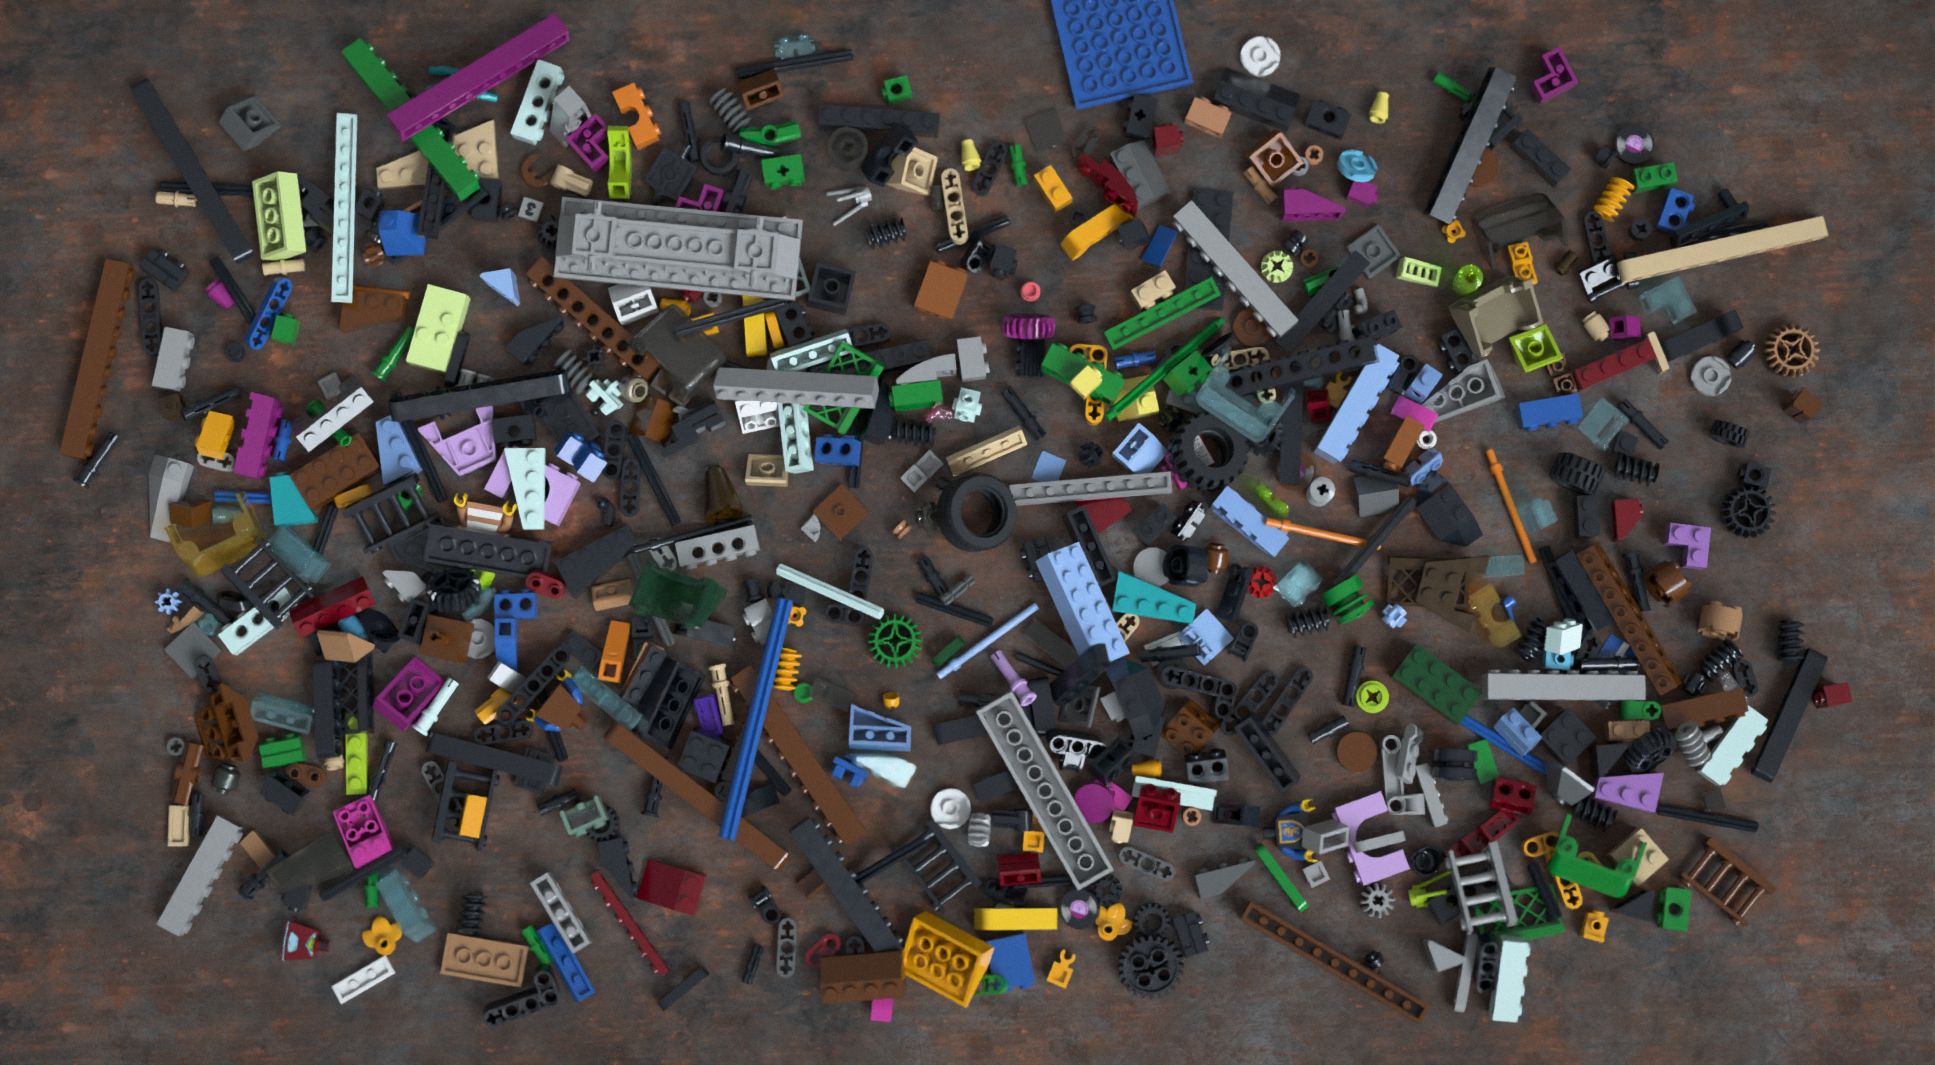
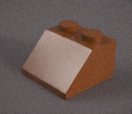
[1244,129,1303,188]

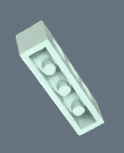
[511,59,564,145]
[778,403,814,474]
[218,586,300,655]

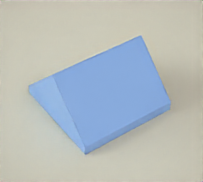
[480,268,520,306]

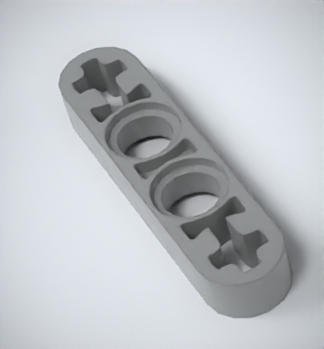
[1453,932,1478,1013]

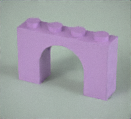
[484,445,581,527]
[1331,791,1410,886]

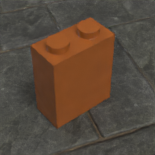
[914,260,968,322]
[1379,416,1425,472]

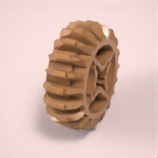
[1764,323,1820,378]

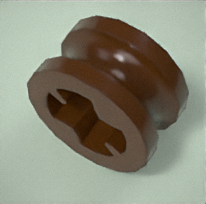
[1300,249,1318,269]

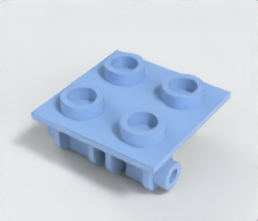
[1177,609,1234,666]

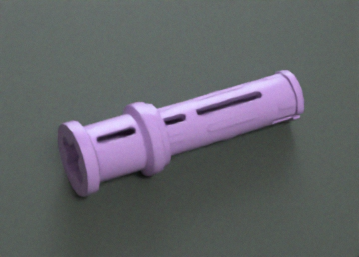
[991,650,1036,706]

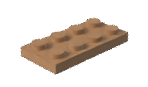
[440,933,529,987]

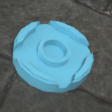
[1337,150,1377,182]

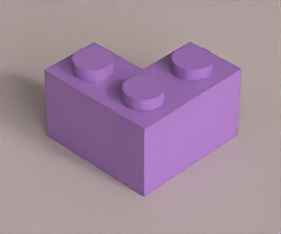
[1663,523,1711,570]

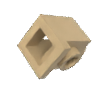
[1109,809,1133,843]

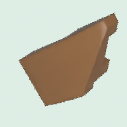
[167,606,205,634]

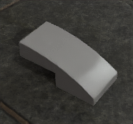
[901,449,945,492]
[487,661,531,698]

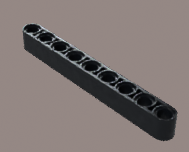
[388,369,570,422]

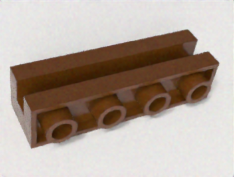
[1661,687,1749,733]

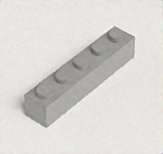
[1415,763,1448,828]

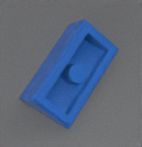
[1142,225,1178,269]

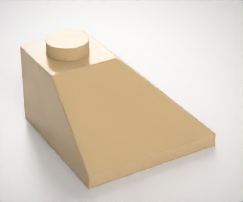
[886,147,938,196]

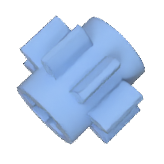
[155,589,183,615]
[1382,603,1407,628]

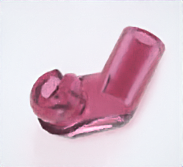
[922,405,953,423]

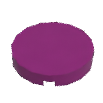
[1074,782,1115,823]

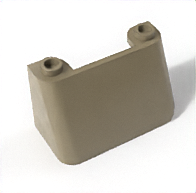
[1449,276,1543,357]

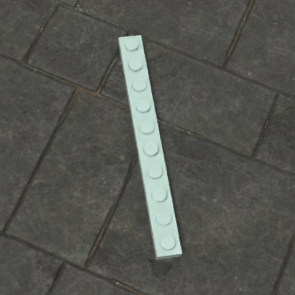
[331,113,357,303]

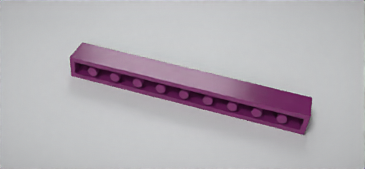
[387,13,570,142]

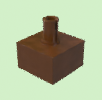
[419,614,474,663]

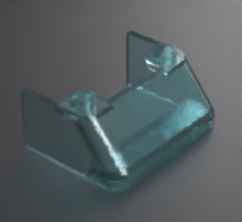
[1196,345,1296,442]

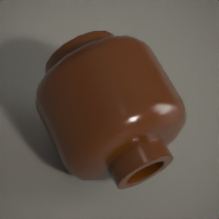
[1203,543,1229,573]

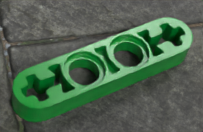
[1253,843,1309,913]

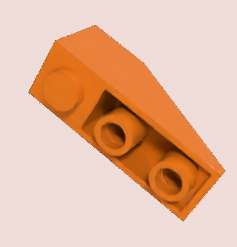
[598,620,631,684]

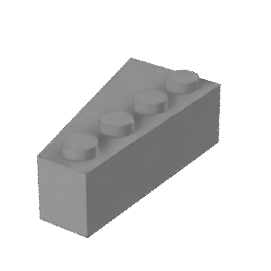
[550,86,592,148]

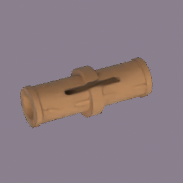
[1243,166,1278,204]

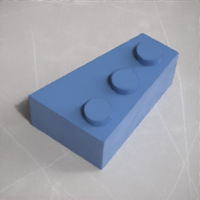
[376,415,424,487]

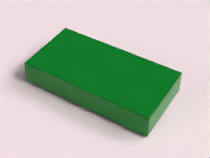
[1466,739,1500,784]

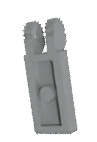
[1396,723,1424,784]

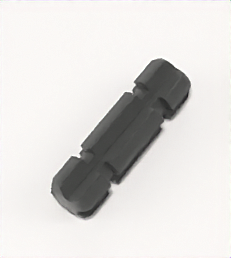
[940,574,975,605]

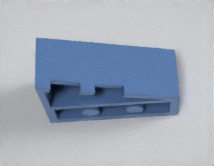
[849,704,911,752]

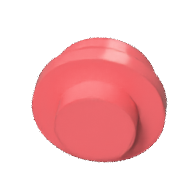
[1020,282,1040,302]

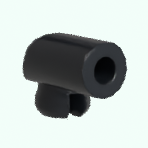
[596,497,615,526]

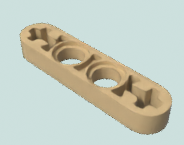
[941,169,968,245]

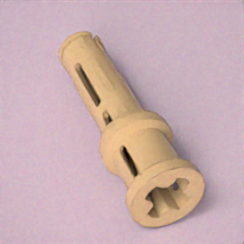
[708,664,735,726]

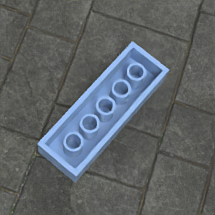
[1313,344,1399,465]
[1036,542,1129,662]

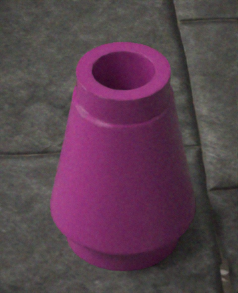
[205,280,235,310]

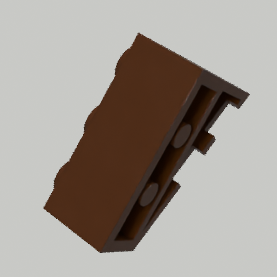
[339,291,408,333]

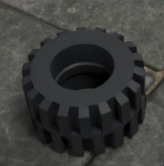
[1549,452,1606,495]

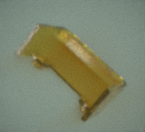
[165,491,267,577]

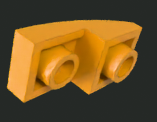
[1508,242,1537,284]

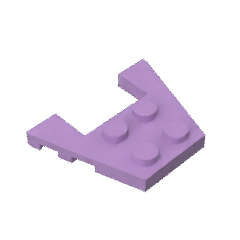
[418,406,497,476]

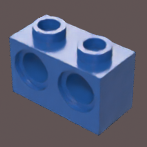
[1654,187,1695,235]
[814,434,861,466]
[494,589,538,619]

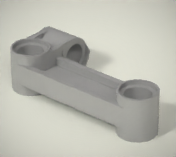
[1380,735,1425,815]

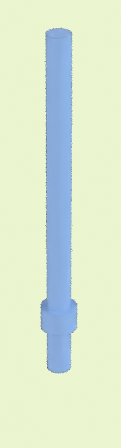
[936,602,1039,680]

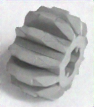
[968,812,991,847]
[1360,883,1395,918]

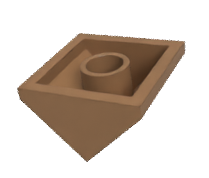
[317,630,375,662]

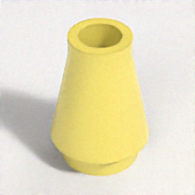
[1368,92,1389,123]
[961,139,981,171]

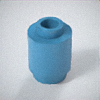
[338,615,367,640]

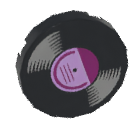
[1613,125,1655,165]
[1059,888,1101,930]

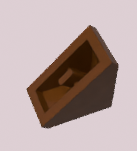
[169,500,212,528]

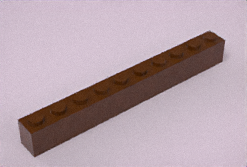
[59,259,136,461]
[730,664,867,846]
[1239,901,1430,1024]

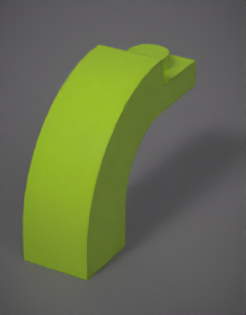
[607,126,632,199]

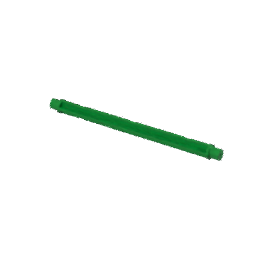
[1104,317,1225,421]

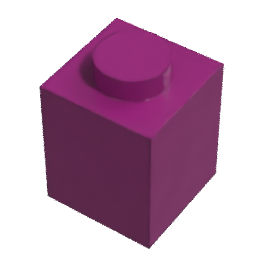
[1346,181,1379,208]
[1609,315,1641,340]

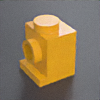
[1580,910,1609,942]

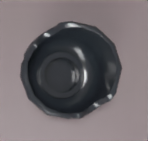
[1410,845,1443,877]

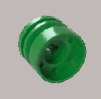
[1321,574,1375,625]

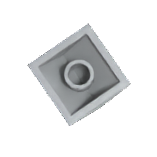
[1422,939,1467,972]

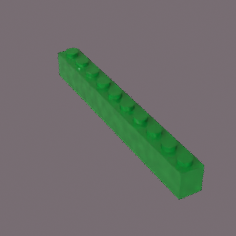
[341,38,480,201]

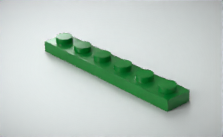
[1104,277,1221,350]

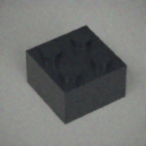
[806,262,856,316]
[1539,708,1597,766]
[677,726,733,783]

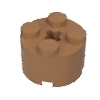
[1698,601,1743,640]

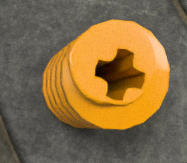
[1593,177,1635,222]
[772,648,802,691]

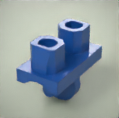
[831,752,869,789]

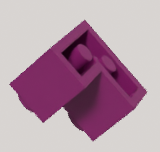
[1529,47,1578,105]
[566,113,610,173]
[675,184,725,212]

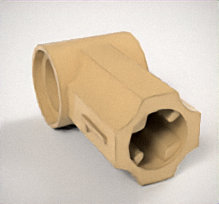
[550,165,593,197]

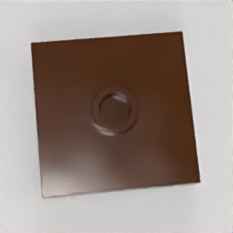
[812,484,869,541]

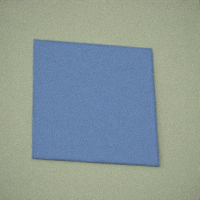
[1031,451,1066,482]

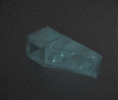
[849,753,916,789]

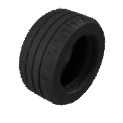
[936,473,1017,552]

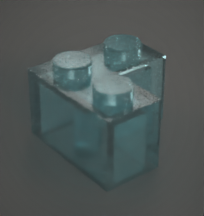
[1638,276,1697,324]

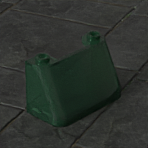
[628,560,728,631]

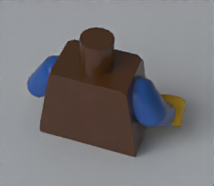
[526,669,587,732]

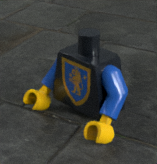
[1262,798,1318,862]

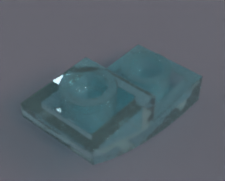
[462,587,499,622]

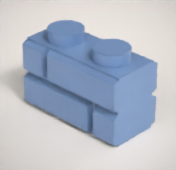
[1493,707,1542,757]

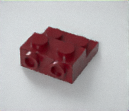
[1133,784,1181,833]

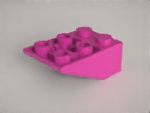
[333,795,396,869]

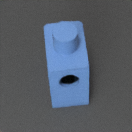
[1404,363,1442,405]

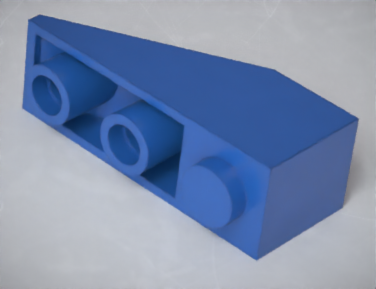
[495,618,519,672]

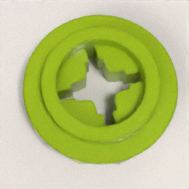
[1356,681,1389,713]

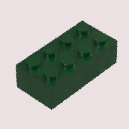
[1390,643,1482,726]

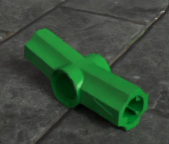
[740,120,801,147]

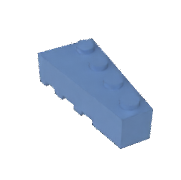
[1209,486,1289,559]

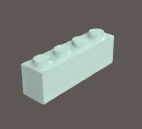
[770,329,852,372]
[1696,705,1768,786]
[1489,935,1530,1022]

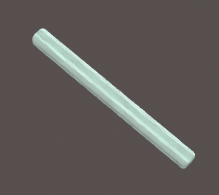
[776,564,884,619]

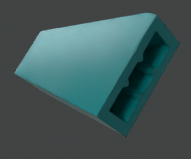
[269,472,319,527]

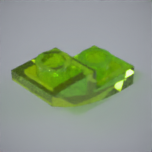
[1254,483,1290,519]

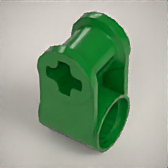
[1621,700,1661,721]

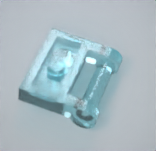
[1576,397,1630,452]

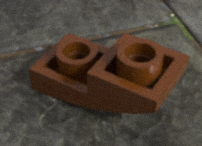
[1545,351,1578,397]

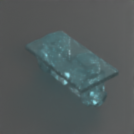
[774,34,816,59]

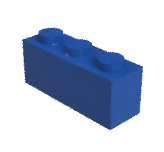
[1516,393,1583,432]

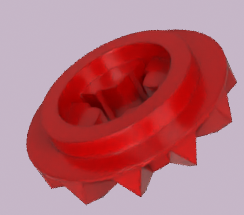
[1247,566,1277,598]

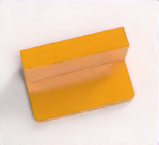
[458,794,487,838]

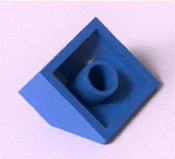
[378,210,426,256]

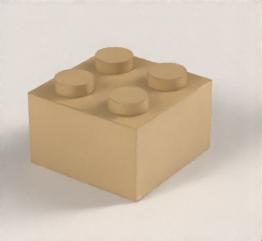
[1606,828,1669,886]

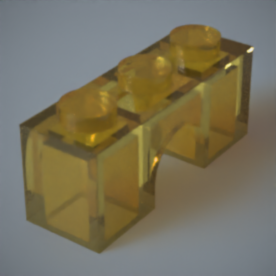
[1468,583,1522,648]

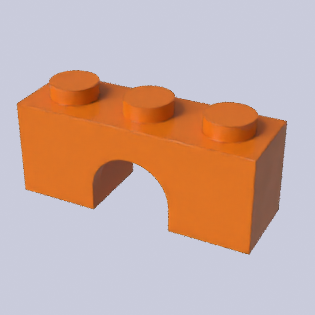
[612,83,661,150]

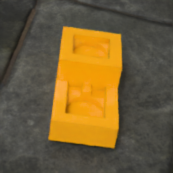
[1023,808,1045,852]

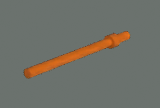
[1485,449,1537,564]
[1264,517,1381,550]

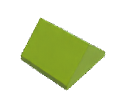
[1509,324,1563,373]

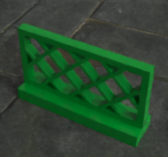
[803,341,885,435]
[1474,884,1565,946]

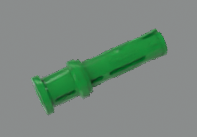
[370,325,415,383]
[306,399,352,447]

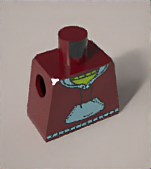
[280,921,331,960]

